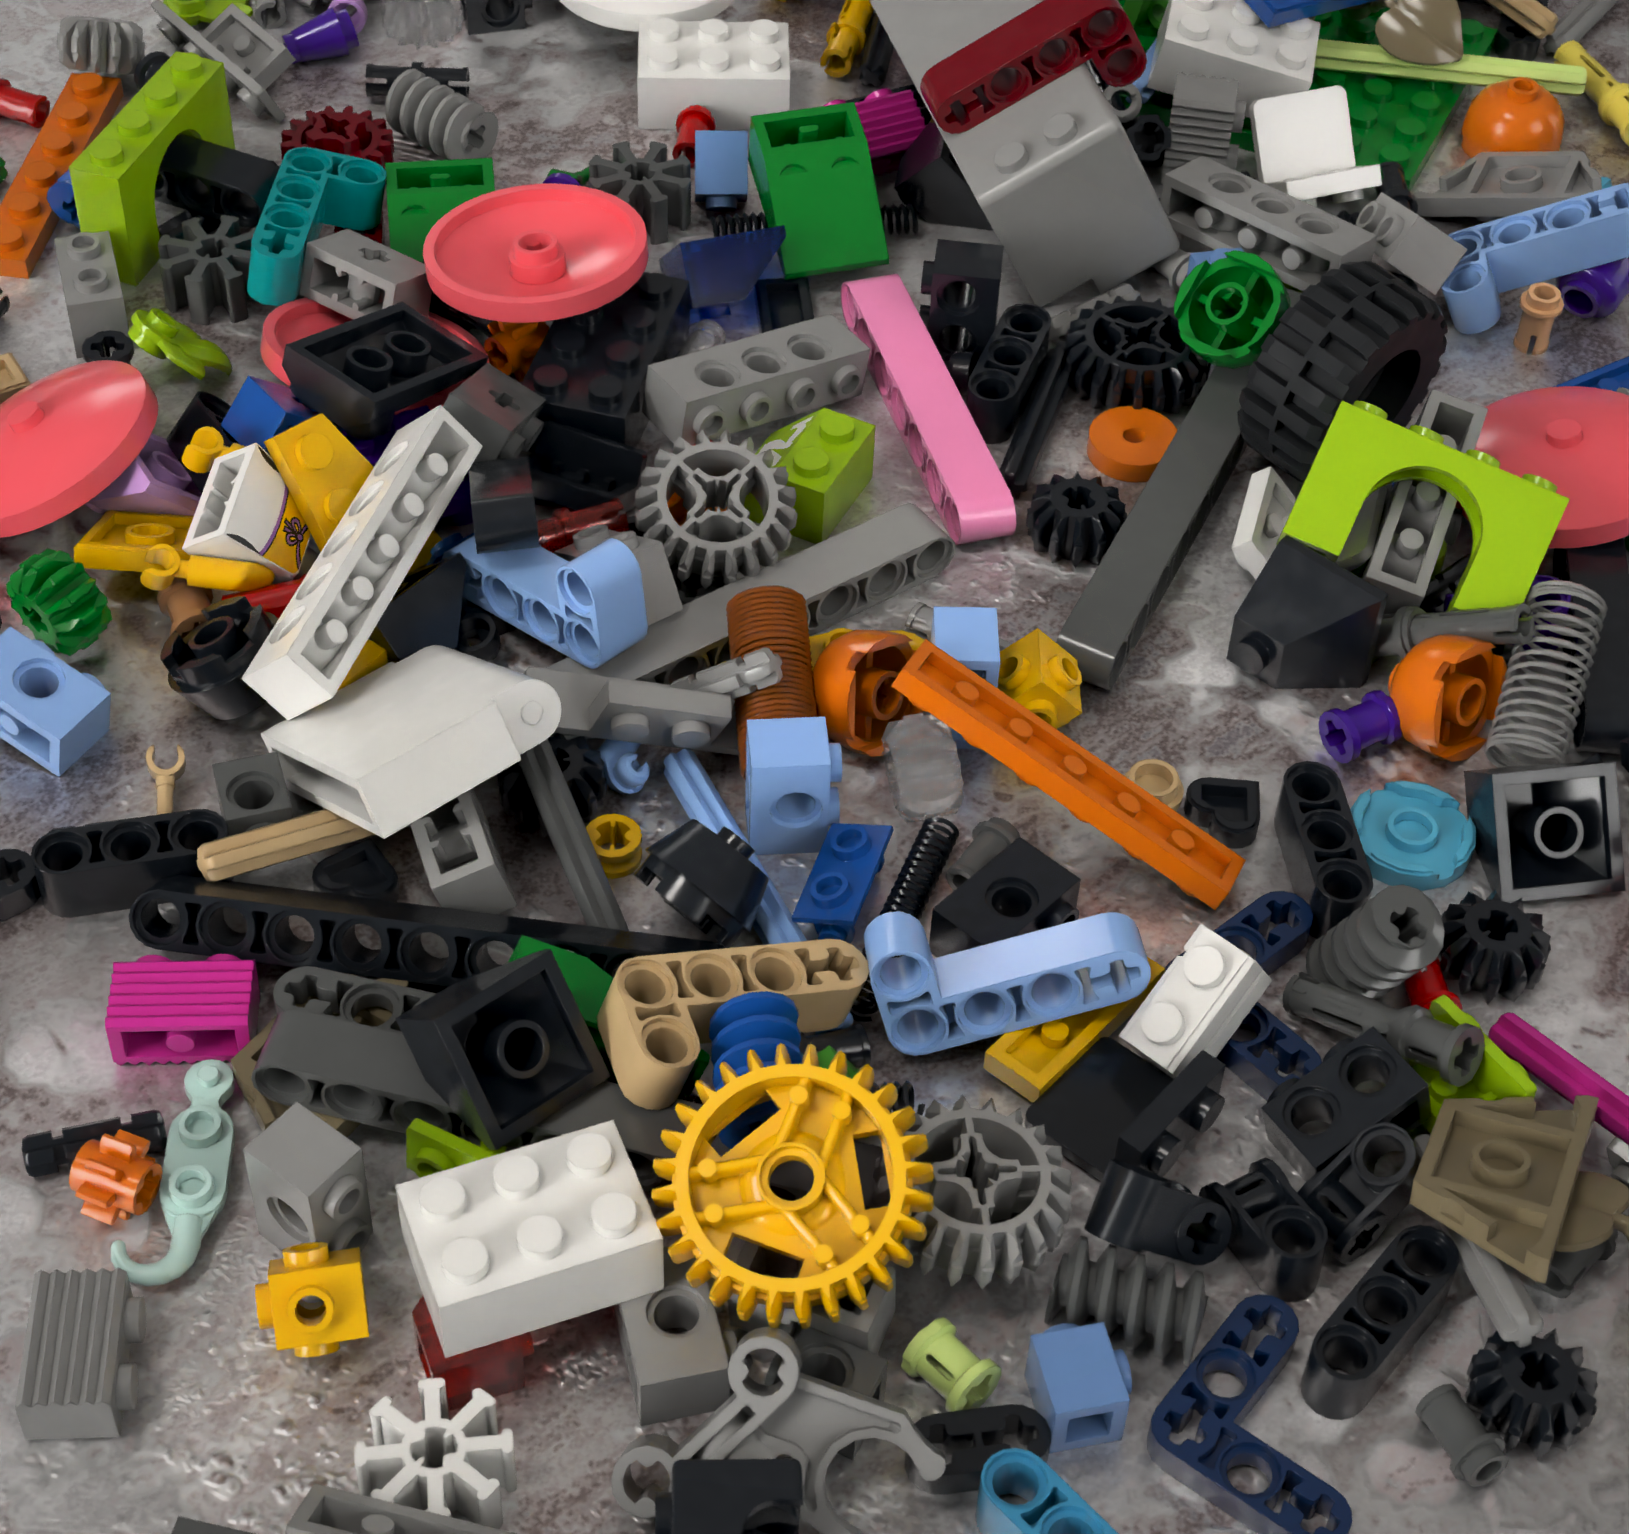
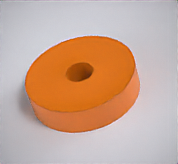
[1087,406,1177,483]

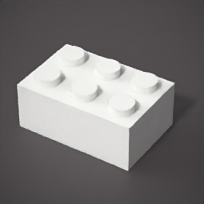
[1147,0,1321,118]
[637,18,790,130]
[395,1120,664,1359]

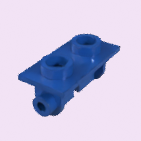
[791,823,894,943]

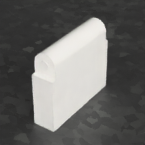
[260,645,562,839]

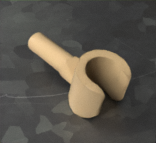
[145,745,186,815]

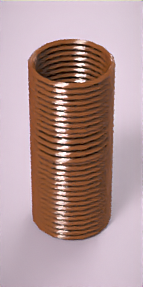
[726,585,817,780]

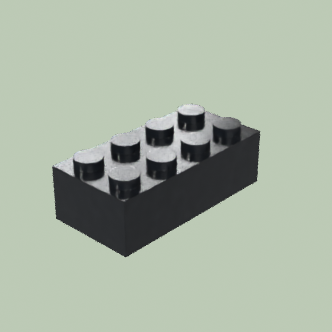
[521,272,690,453]

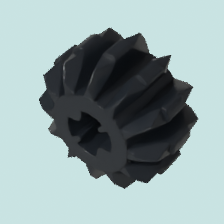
[1026,472,1127,569]
[497,733,607,837]
[1438,890,1551,1005]
[1465,1328,1598,1459]

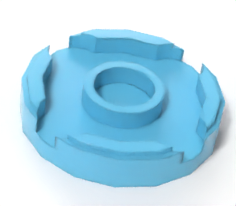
[1350,781,1476,891]

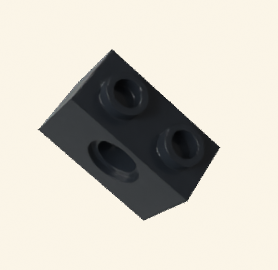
[929,837,1081,957]

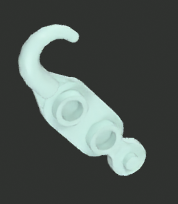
[111,1059,235,1286]

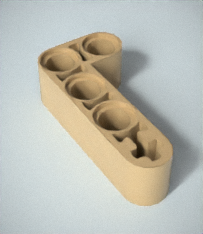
[597,939,869,1110]

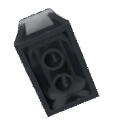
[282,302,489,440]

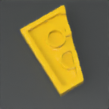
[264,413,442,574]

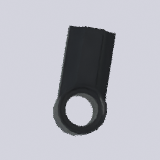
[1121,114,1171,166]

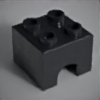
[655,1459,803,1534]

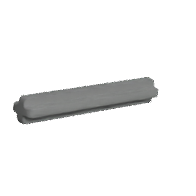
[1404,1134,1544,1347]

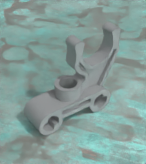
[611,1327,946,1534]

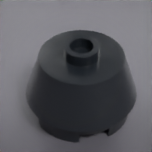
[160,596,278,720]
[633,819,769,948]

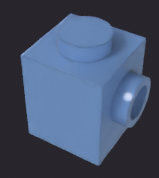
[695,130,748,211]
[1024,1322,1132,1454]

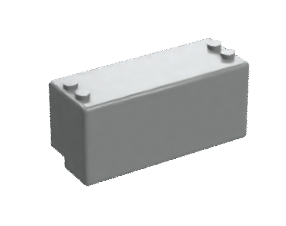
[869,0,1179,307]

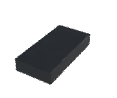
[754,277,814,334]

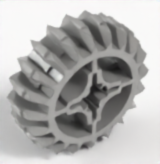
[635,429,798,589]
[872,1094,1072,1290]

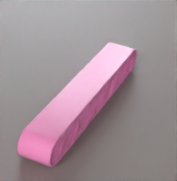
[841,274,1016,545]

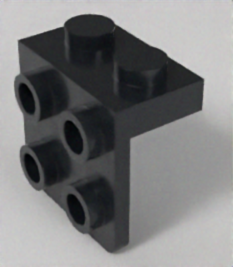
[1025,1037,1226,1181]

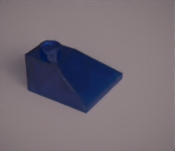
[659,225,787,322]

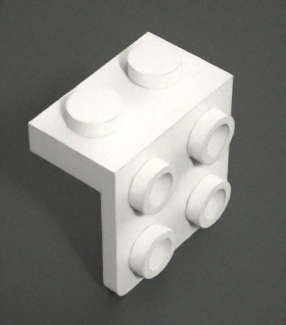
[1249,85,1382,207]
[1231,466,1387,580]

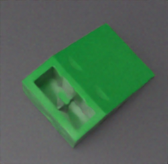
[748,102,889,280]
[385,158,495,312]

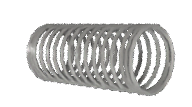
[1484,580,1608,768]

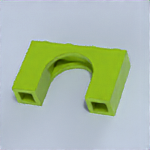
[69,51,235,286]
[1276,401,1570,612]

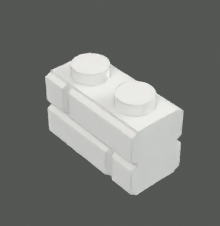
[1119,924,1272,1079]

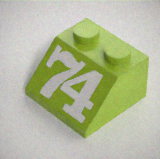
[744,407,876,544]

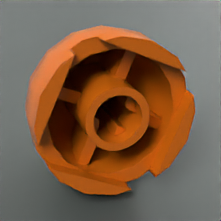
[1461,77,1565,158]
[812,630,923,757]
[1388,634,1507,762]

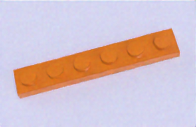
[0,72,124,279]
[891,639,1246,910]

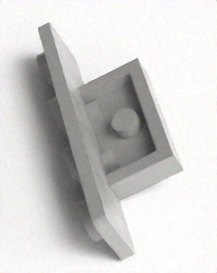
[150,0,296,123]
[524,667,739,755]

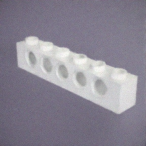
[241,405,483,720]

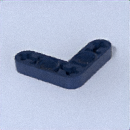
[1162,891,1322,1101]
[1147,1294,1352,1534]

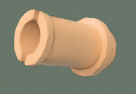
[1513,282,1564,355]

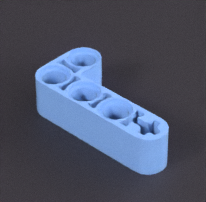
[1441,183,1629,334]
[442,535,648,669]
[864,911,1151,1056]

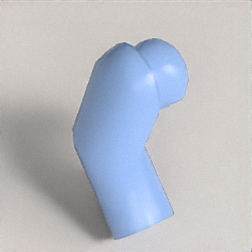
[598,739,650,795]

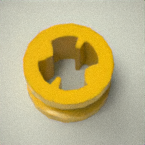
[586,813,642,879]

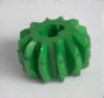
[6,548,112,656]

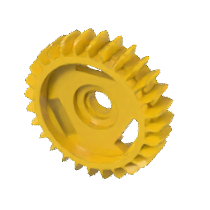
[651,1043,934,1329]

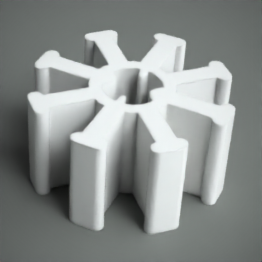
[354,1378,517,1529]

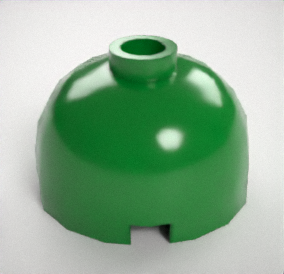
[1174,250,1291,369]

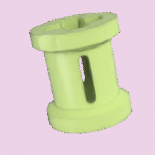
[901,1317,1002,1412]

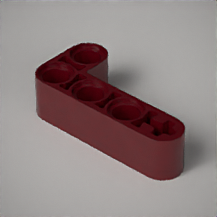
[920,0,1147,134]

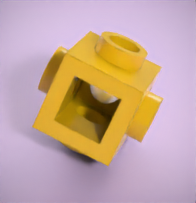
[997,628,1082,729]
[255,1242,369,1357]

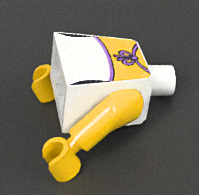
[140,426,319,592]

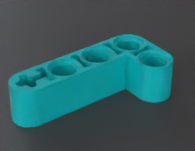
[247,147,386,306]

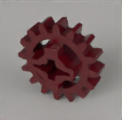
[280,106,394,169]

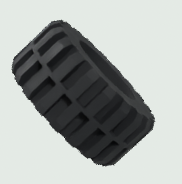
[1237,261,1448,484]

